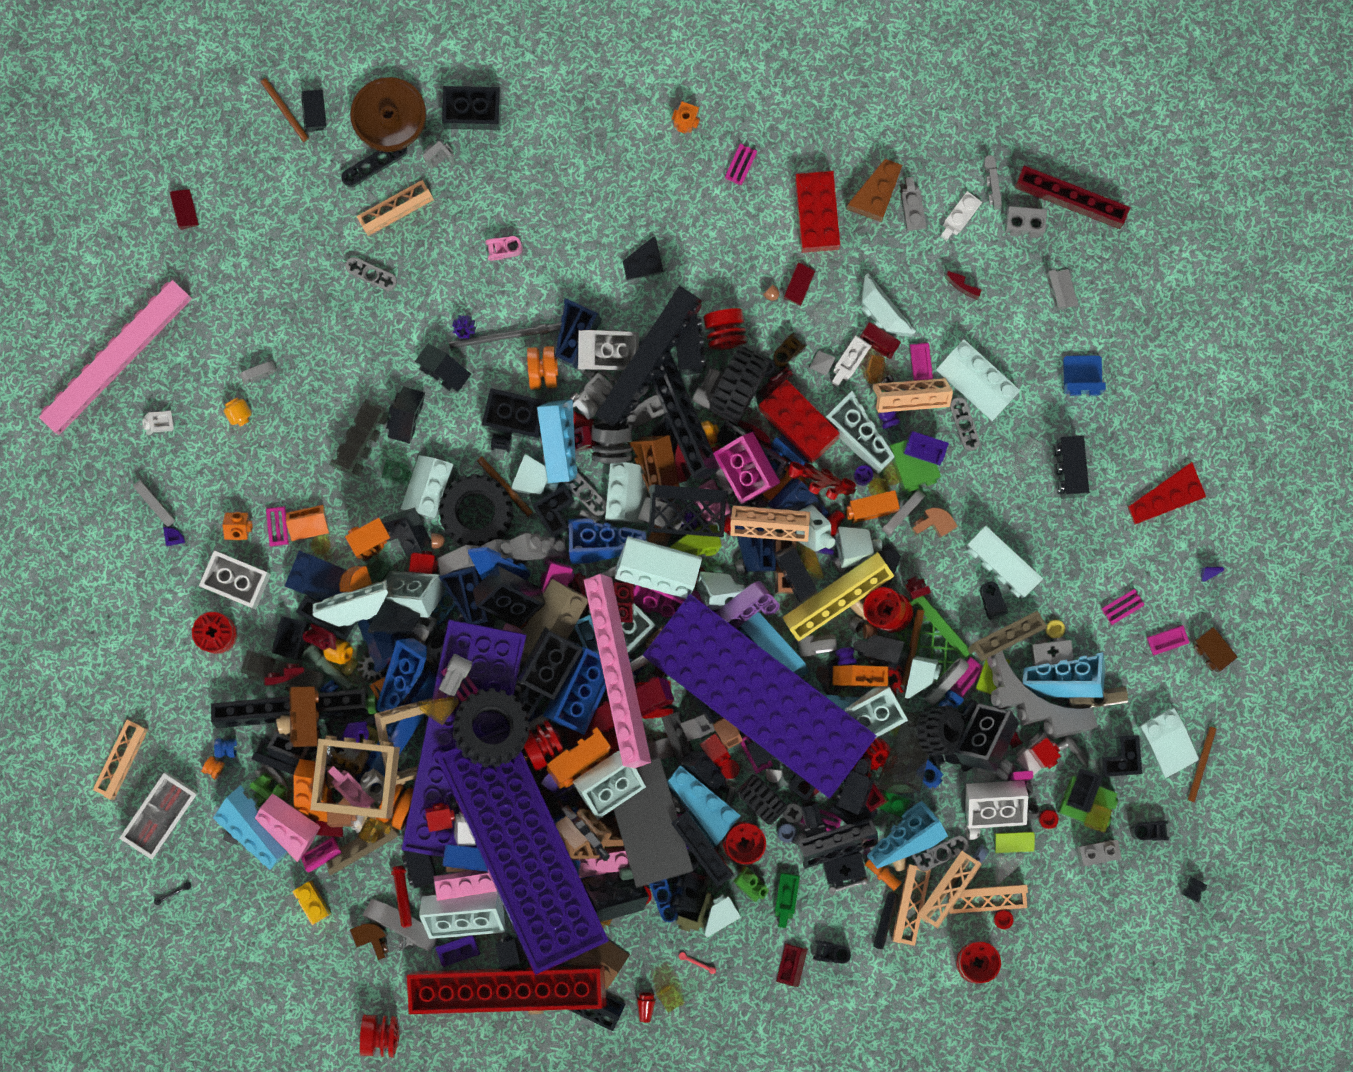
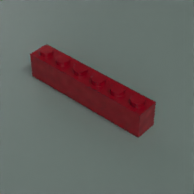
[1014,166,1131,229]
[562,677,675,748]

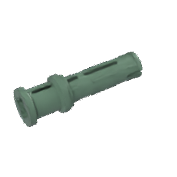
[303,644,355,691]

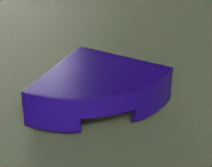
[163,527,186,546]

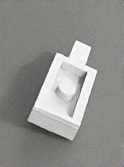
[941,191,982,241]
[832,336,872,387]

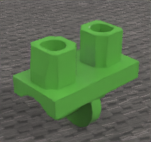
[249,773,287,807]
[733,866,769,902]

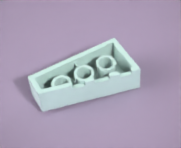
[826,391,895,475]

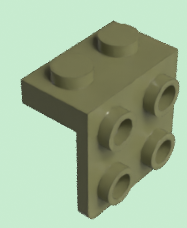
[676,892,714,932]

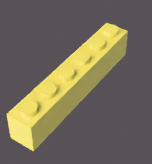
[782,552,894,642]

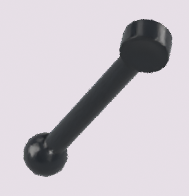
[154,882,191,905]

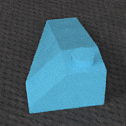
[867,801,948,869]

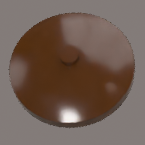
[350,77,427,152]

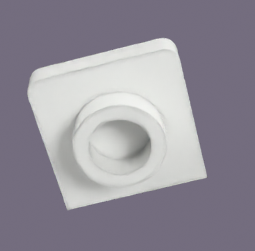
[569,390,599,420]
[142,411,174,435]

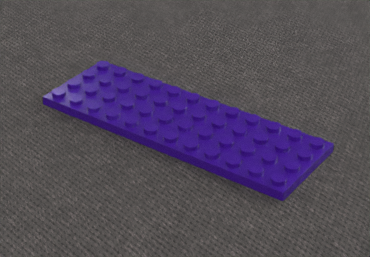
[642,594,877,799]
[401,619,526,857]
[436,725,609,975]

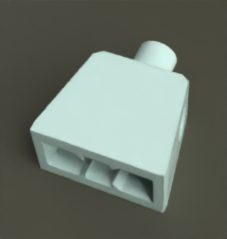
[511,455,560,497]
[797,504,835,551]
[835,527,882,568]
[696,572,745,610]

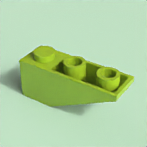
[669,525,722,556]

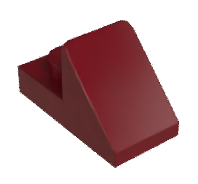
[574,426,596,452]

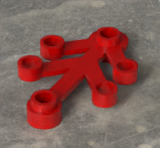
[787,462,856,500]

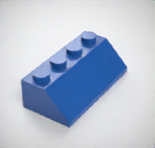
[543,647,606,735]

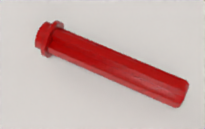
[391,866,412,928]

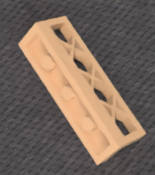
[357,180,434,236]
[873,378,953,413]
[731,506,810,542]
[93,720,148,800]
[918,851,982,929]
[892,864,931,946]
[948,884,1028,914]

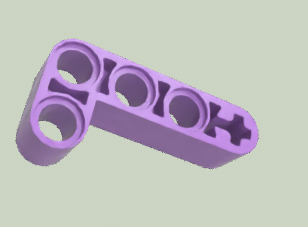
[715,581,780,629]

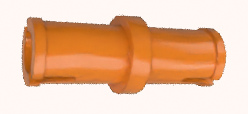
[865,859,902,891]

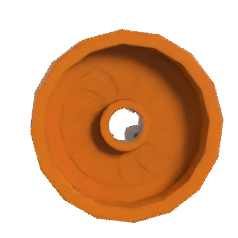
[527,346,558,390]
[376,784,413,830]

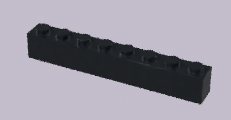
[595,285,703,430]

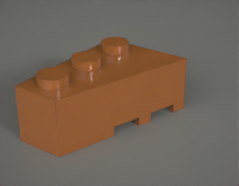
[846,159,903,222]
[627,435,680,496]
[289,687,319,747]

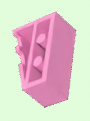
[255,793,320,862]

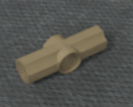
[1067,686,1128,709]

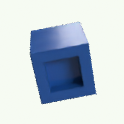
[912,758,944,789]

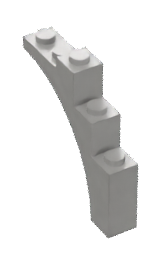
[437,533,567,576]
[987,651,1098,739]

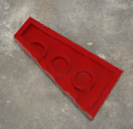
[1127,462,1206,525]

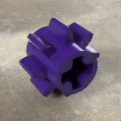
[452,315,476,339]

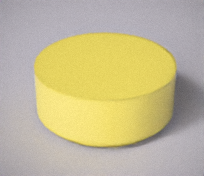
[1045,620,1065,639]

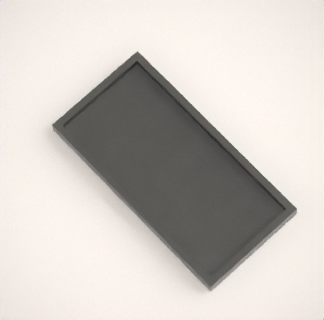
[613,758,693,888]

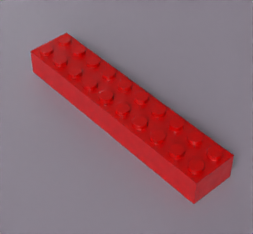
[407,965,606,1014]

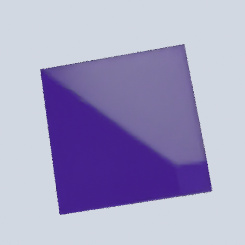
[1201,567,1224,582]

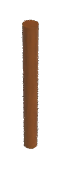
[261,78,309,142]
[477,456,533,517]
[901,610,925,686]
[1187,726,1217,803]

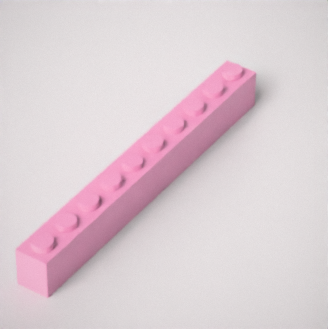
[39,280,192,435]
[584,574,651,769]
[433,846,630,901]

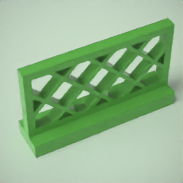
[895,596,970,681]

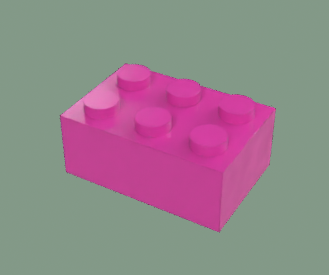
[713,432,780,504]

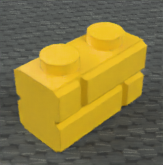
[292,881,332,925]

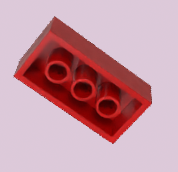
[795,171,840,253]
[759,379,840,464]

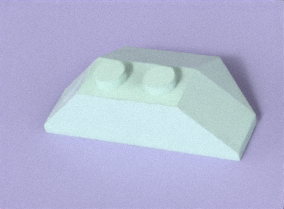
[861,273,916,337]
[313,580,388,627]

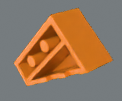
[345,517,390,562]
[547,727,610,789]
[294,759,337,822]

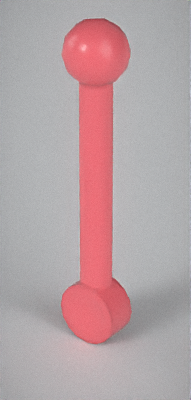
[679,952,716,974]

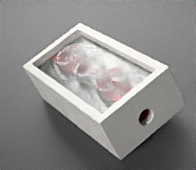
[119,772,198,859]

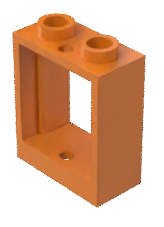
[845,490,900,524]
[833,665,888,687]

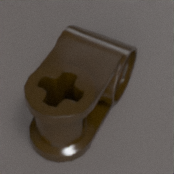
[772,332,807,368]
[330,746,369,774]

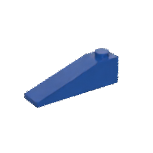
[568,519,646,564]
[468,547,531,580]
[376,638,427,712]

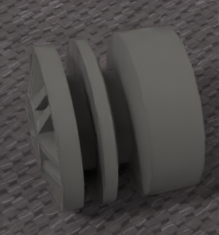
[592,423,632,463]

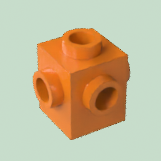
[672,101,700,134]
[222,512,253,540]

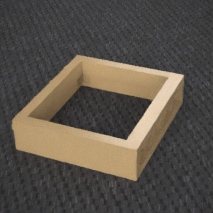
[374,698,432,785]
[310,735,400,819]

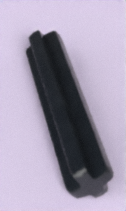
[873,892,898,949]

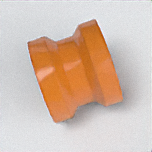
[201,755,225,780]

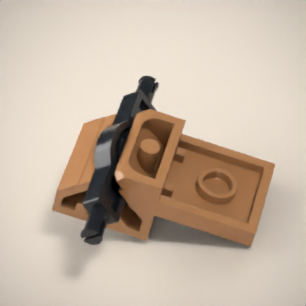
[555,799,624,861]

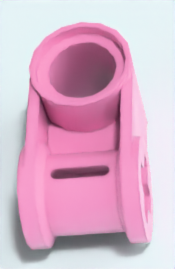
[485,236,523,261]

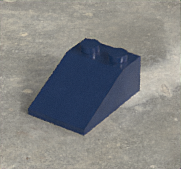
[767,478,830,534]
[285,551,346,601]

